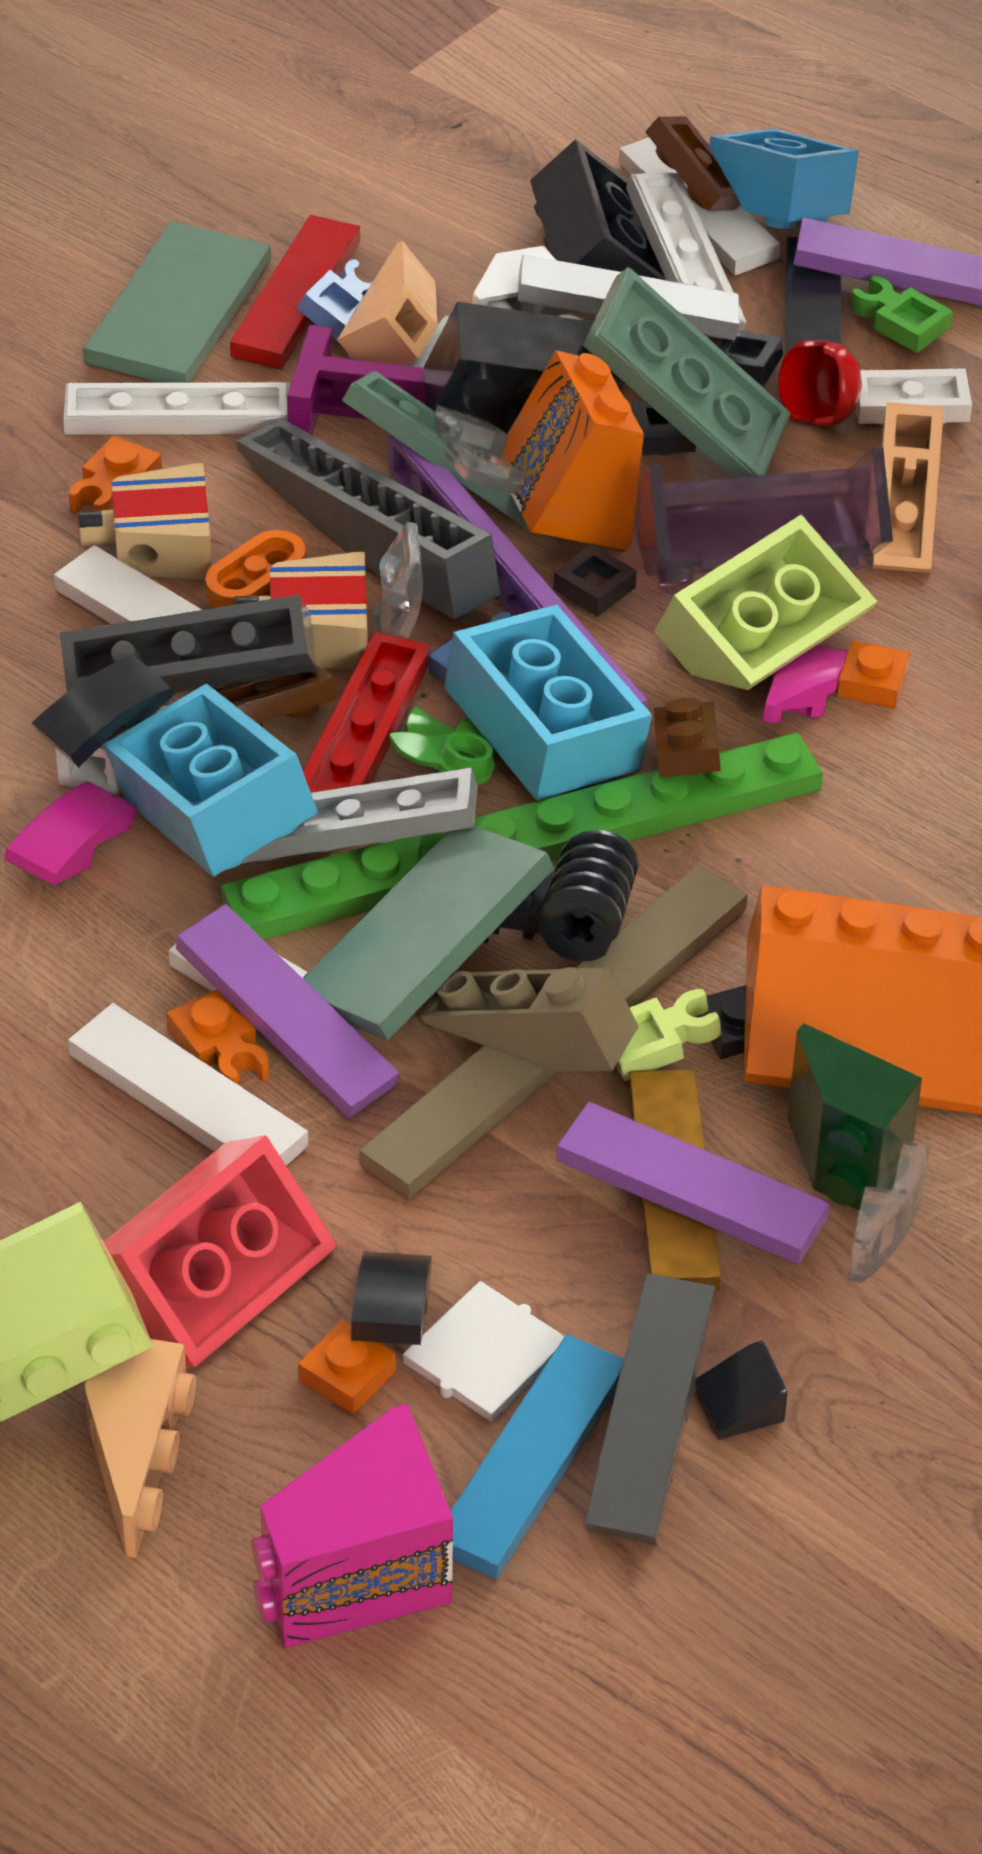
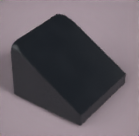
[695,1340,787,1440]

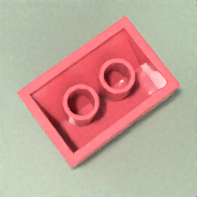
[104,1135,338,1368]

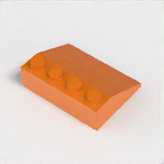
[744,885,982,1115]

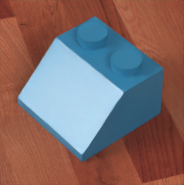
[709,128,859,229]

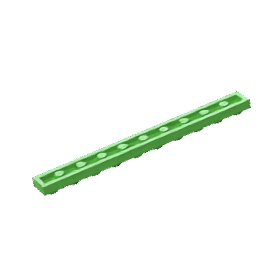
[221,732,823,940]

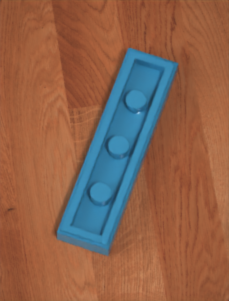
[451,1334,624,1580]

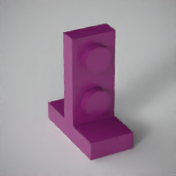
[287,325,425,435]

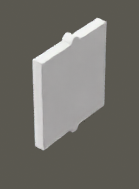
[403,1281,564,1422]

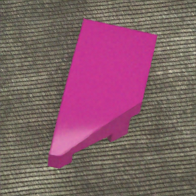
[762,644,848,723]

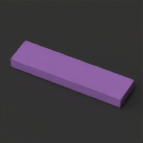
[793,217,982,306]
[176,904,399,1119]
[557,1101,830,1265]

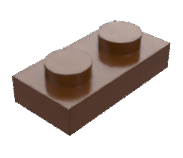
[645,116,741,211]
[216,665,337,727]
[654,698,721,778]

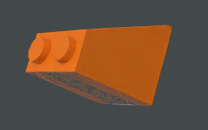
[493,351,644,551]

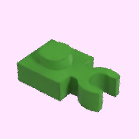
[850,275,953,353]

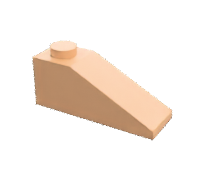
[873,402,944,573]

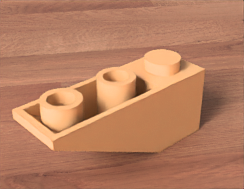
[337,241,438,365]
[84,1339,196,1558]

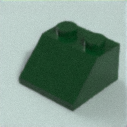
[787,1023,922,1217]

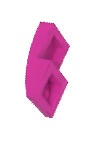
[4,781,137,886]

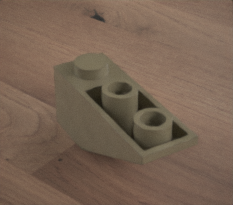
[420,967,639,1072]

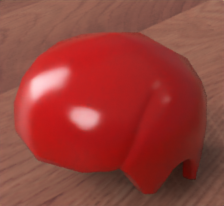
[778,340,863,426]

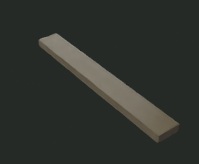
[359,864,748,1200]

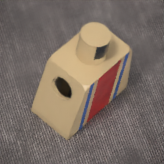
[78,463,212,580]
[235,552,367,672]

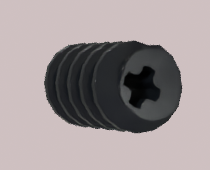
[539,830,639,961]

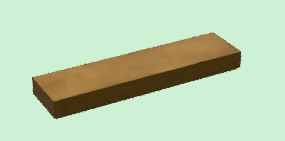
[629,1069,721,1292]

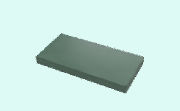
[83,221,271,383]
[583,267,791,492]
[303,826,554,1041]

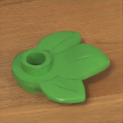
[389,707,497,785]

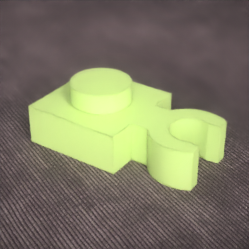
[616,989,722,1082]

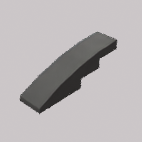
[585,1273,715,1545]

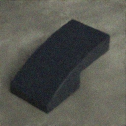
[32,655,175,768]
[351,1251,432,1345]

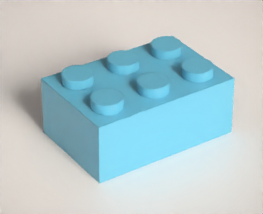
[444,605,652,801]
[103,683,318,877]

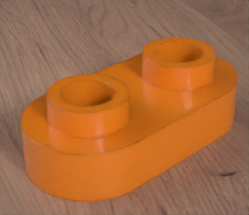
[205,530,306,608]

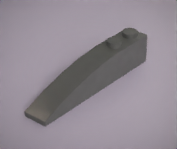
[236,418,500,620]

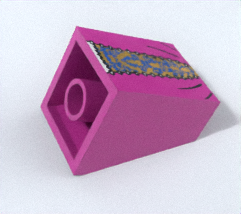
[251,1403,453,1648]

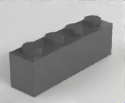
[60,594,318,693]

